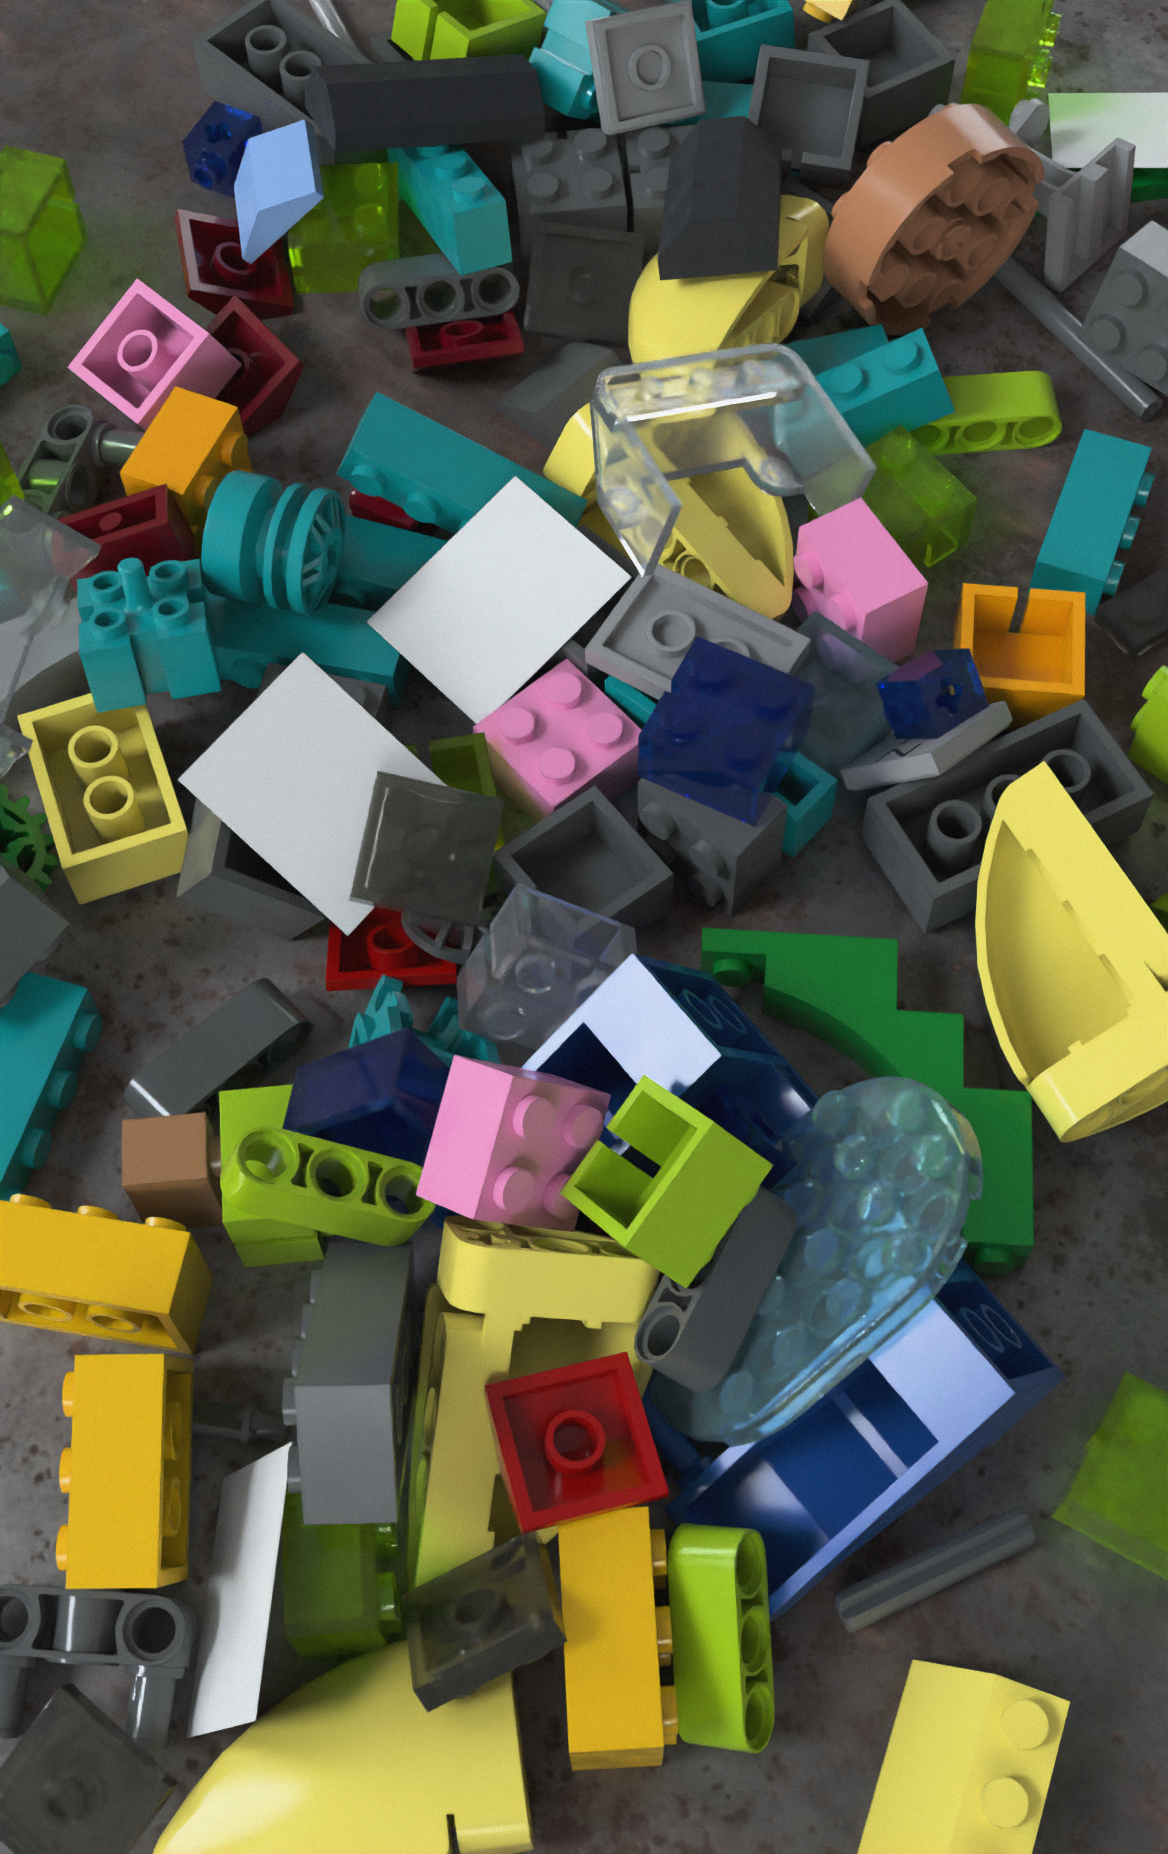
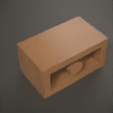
[122,1112,224,1228]

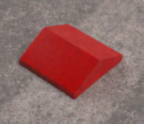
[325,900,460,991]
[484,1351,669,1535]

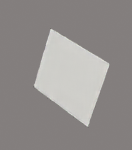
[1048,93,1168,168]
[367,476,632,724]
[178,652,468,936]
[186,1442,293,1738]

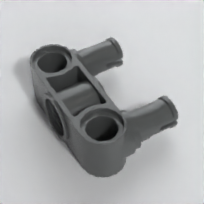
[0,404,145,569]
[0,1583,200,1750]

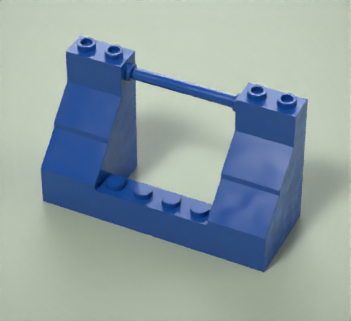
[428,953,1067,1622]

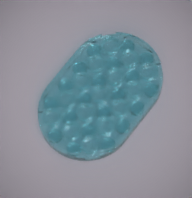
[647,1077,983,1447]

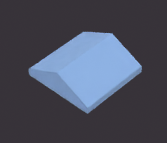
[234,119,324,264]

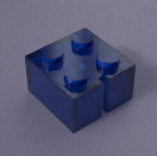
[638,636,816,827]
[282,1027,450,1203]

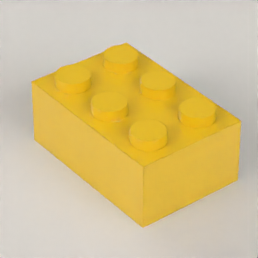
[0,1194,214,1355]
[56,1354,194,1589]
[558,1507,678,1771]

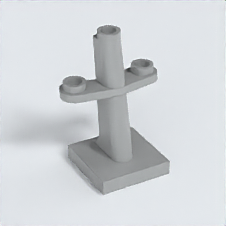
[928,98,1136,293]

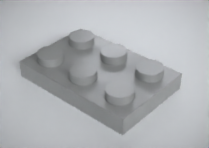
[585,559,811,745]

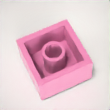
[67,278,242,431]
[791,497,928,683]
[473,658,648,824]
[416,1055,611,1232]

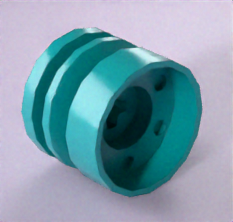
[201,470,346,617]

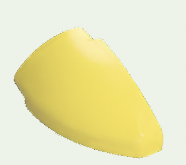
[628,195,829,414]
[543,381,794,622]
[975,761,1168,1143]
[406,1215,660,1605]
[153,1622,535,1854]

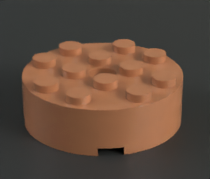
[823,103,1044,335]

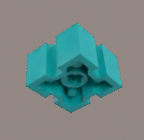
[528,0,631,123]
[77,558,222,713]

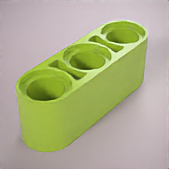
[898,371,1062,456]
[220,1126,436,1247]
[667,1523,775,1754]

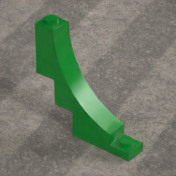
[700,928,1034,1275]

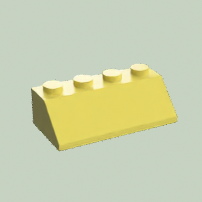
[857,1659,1070,1854]

